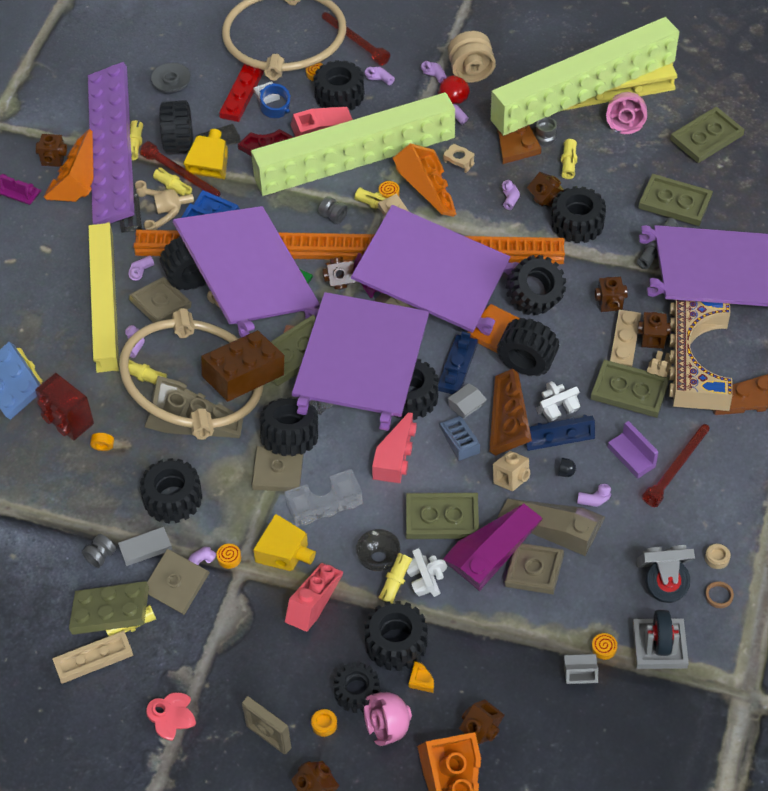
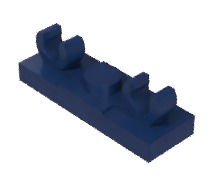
[438,332,478,395]
[525,415,595,451]

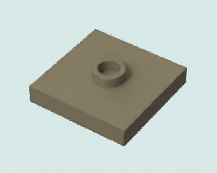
[129,277,192,323]
[252,446,304,492]
[505,543,564,595]
[147,549,210,615]
[242,696,291,754]

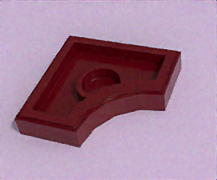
[238,129,294,157]

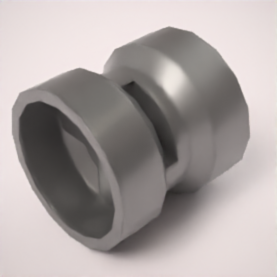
[535,117,557,146]
[318,196,348,224]
[82,534,116,568]

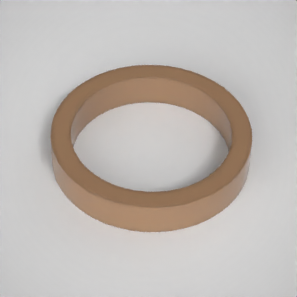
[705,582,734,608]

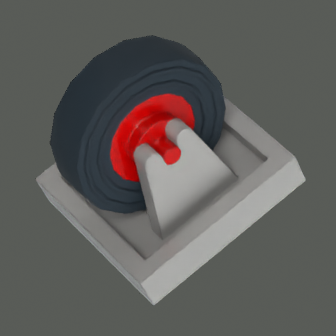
[637,545,695,603]
[633,610,689,669]

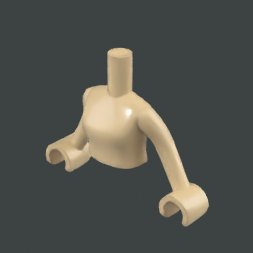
[135,180,194,230]

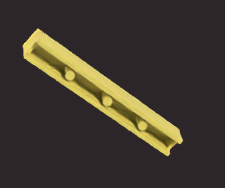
[561,63,677,111]
[89,222,119,373]

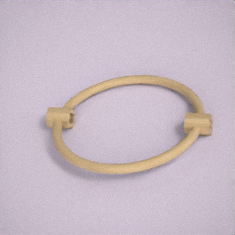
[222,0,347,80]
[119,308,263,440]

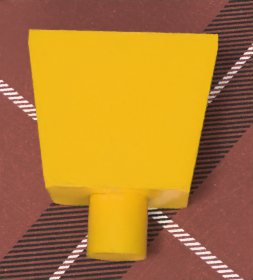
[184,129,228,179]
[253,514,316,571]

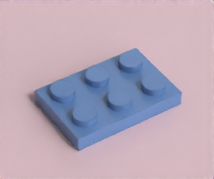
[0,342,44,420]

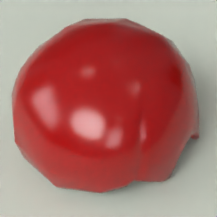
[437,75,470,104]

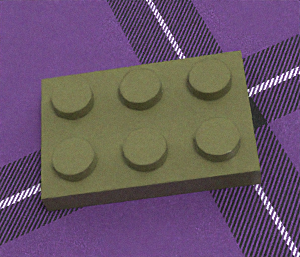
[670,107,745,163]
[638,174,713,226]
[271,314,316,386]
[591,360,670,418]
[406,493,479,539]
[69,581,149,635]

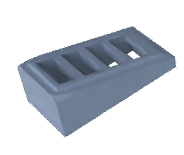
[440,416,480,461]

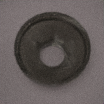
[356,529,400,571]

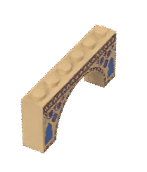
[669,300,732,411]

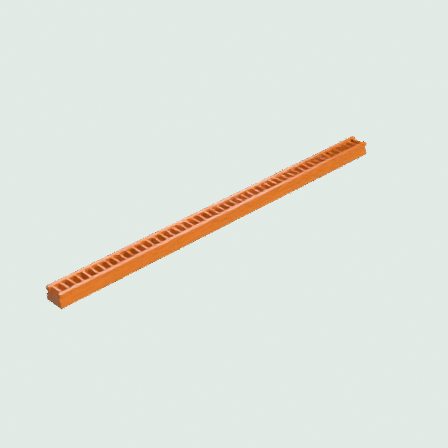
[134,230,565,264]

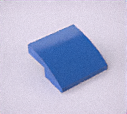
[181,190,240,218]

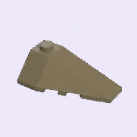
[145,376,243,438]
[498,499,605,556]

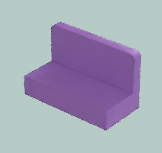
[607,421,658,479]

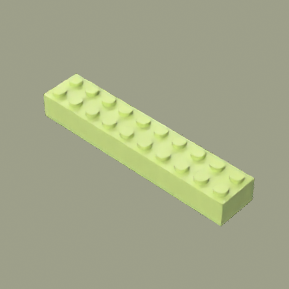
[491,17,679,136]
[251,92,455,196]

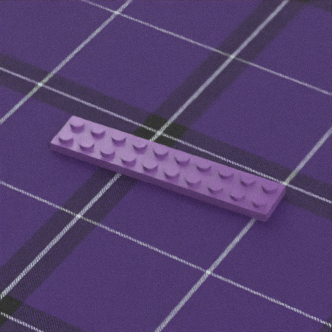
[88,62,134,225]

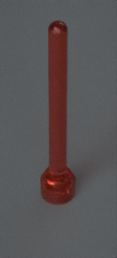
[322,12,390,66]
[140,141,221,197]
[642,424,710,507]

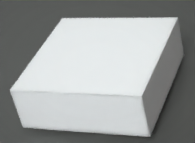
[253,81,280,104]

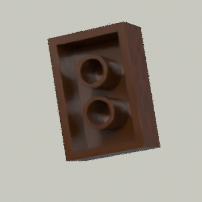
[201,330,285,402]

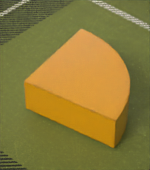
[409,662,434,693]

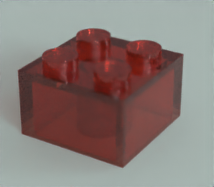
[35,373,94,440]

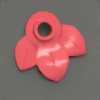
[146,693,196,741]

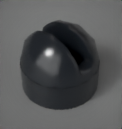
[558,458,576,477]

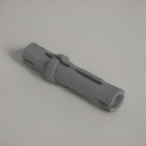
[637,218,678,269]

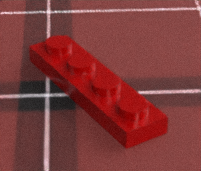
[219,61,264,122]

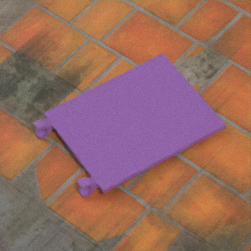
[351,205,519,336]
[173,206,320,337]
[639,225,768,306]
[292,292,429,431]

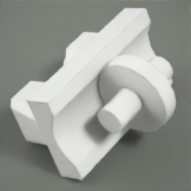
[536,381,580,422]
[407,548,447,597]

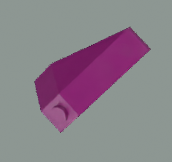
[442,503,543,591]

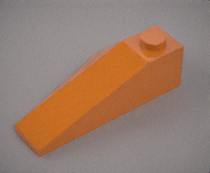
[44,129,94,202]
[393,143,457,217]
[417,732,481,791]

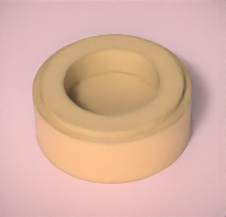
[705,544,731,569]

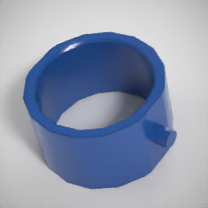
[259,83,290,119]

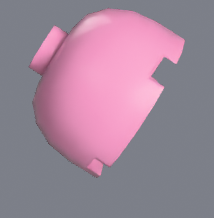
[606,92,647,134]
[364,692,412,746]

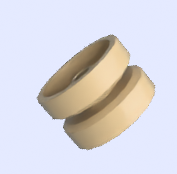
[448,31,496,83]

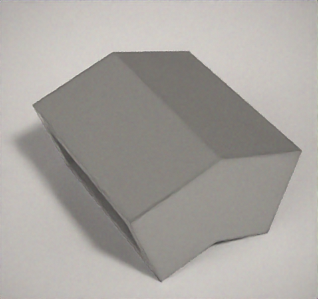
[447,383,487,419]
[563,654,598,684]

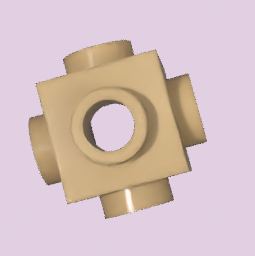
[493,451,530,491]

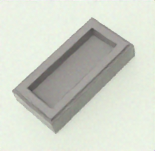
[118,527,172,566]

